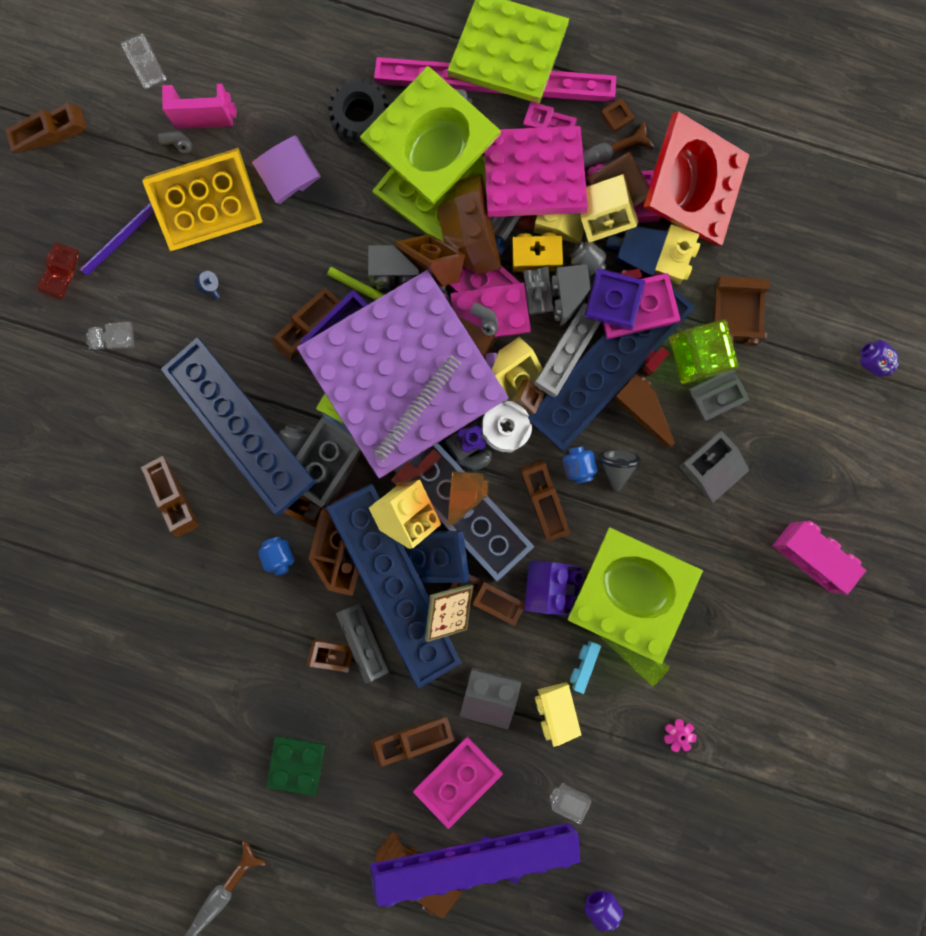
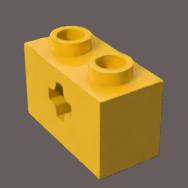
[512,233,563,273]

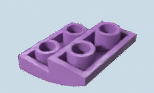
[252,136,321,204]

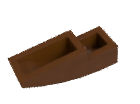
[5,102,87,153]
[273,287,341,361]
[141,456,200,538]
[519,459,571,542]
[443,574,525,626]
[370,717,454,767]

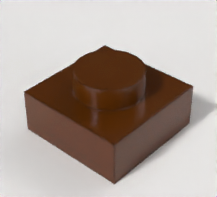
[600,98,635,134]
[514,379,544,414]

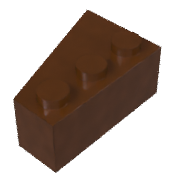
[374,831,462,919]

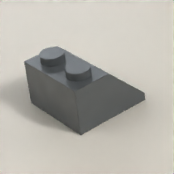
[459,667,521,729]

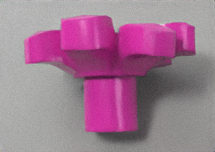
[664,719,697,752]

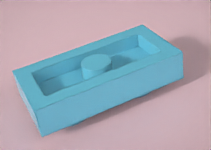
[570,641,601,694]

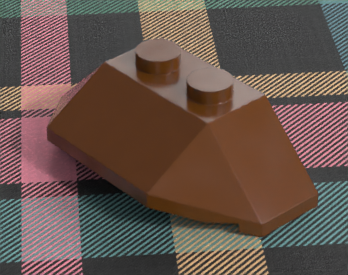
[437,174,502,275]
[308,491,359,596]

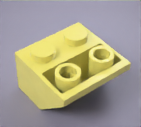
[580,174,638,242]
[369,479,441,549]
[534,682,581,747]

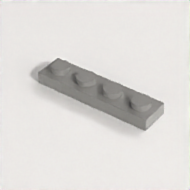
[534,303,600,398]

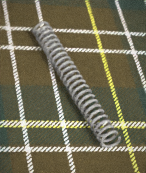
[375,355,461,462]

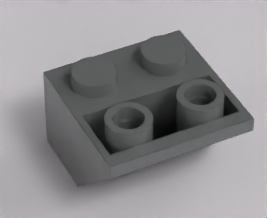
[368,245,419,291]
[551,264,590,328]
[679,431,749,503]

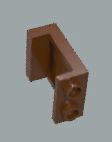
[712,276,770,346]

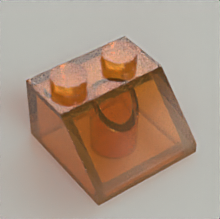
[448,471,488,527]

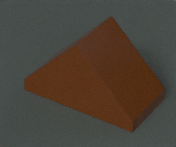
[283,495,322,528]
[306,638,353,672]

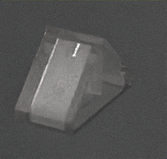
[121,33,166,89]

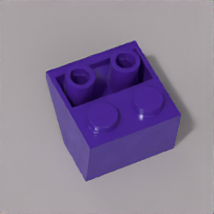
[524,561,584,615]

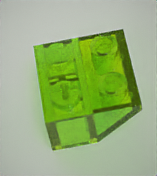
[669,320,739,384]

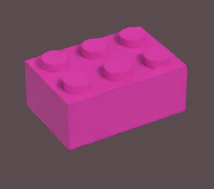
[772,521,867,595]

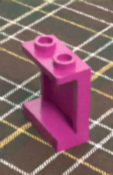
[162,84,236,129]

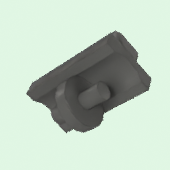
[524,266,554,315]

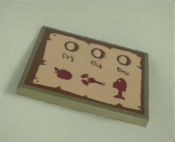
[425,584,473,642]

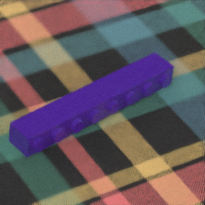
[370,823,580,907]

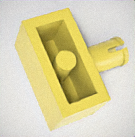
[653,224,700,286]

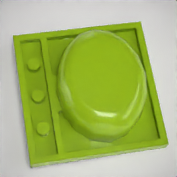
[360,66,501,205]
[567,528,703,664]

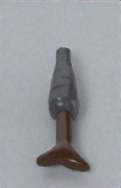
[583,122,654,168]
[184,841,266,936]

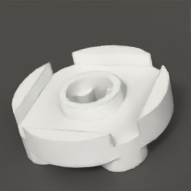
[481,401,532,453]

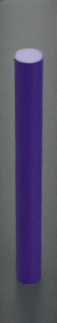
[80,202,154,276]

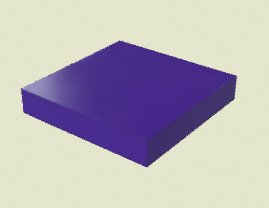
[584,268,646,330]

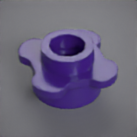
[458,425,486,453]

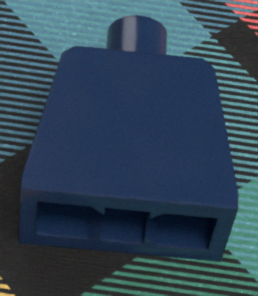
[605,227,668,279]

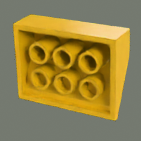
[142,148,263,251]

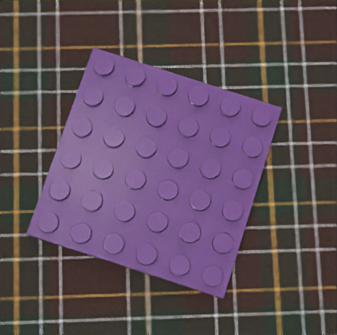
[297,270,509,479]

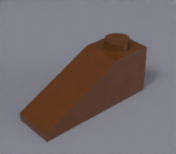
[613,374,675,449]

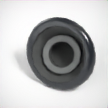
[599,450,641,492]

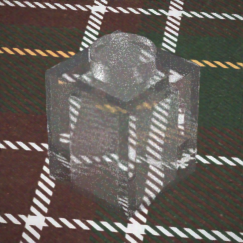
[549,783,592,825]

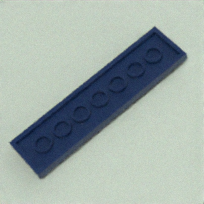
[528,287,695,452]
[161,337,317,516]
[325,484,462,688]

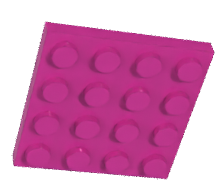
[484,126,588,217]

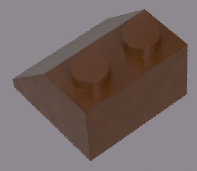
[395,234,465,287]

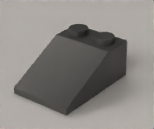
[296,416,361,508]

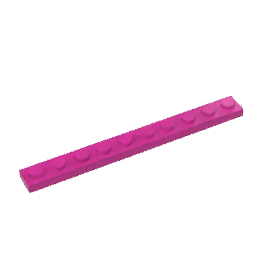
[374,57,616,102]

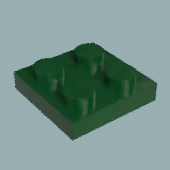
[266,736,326,796]

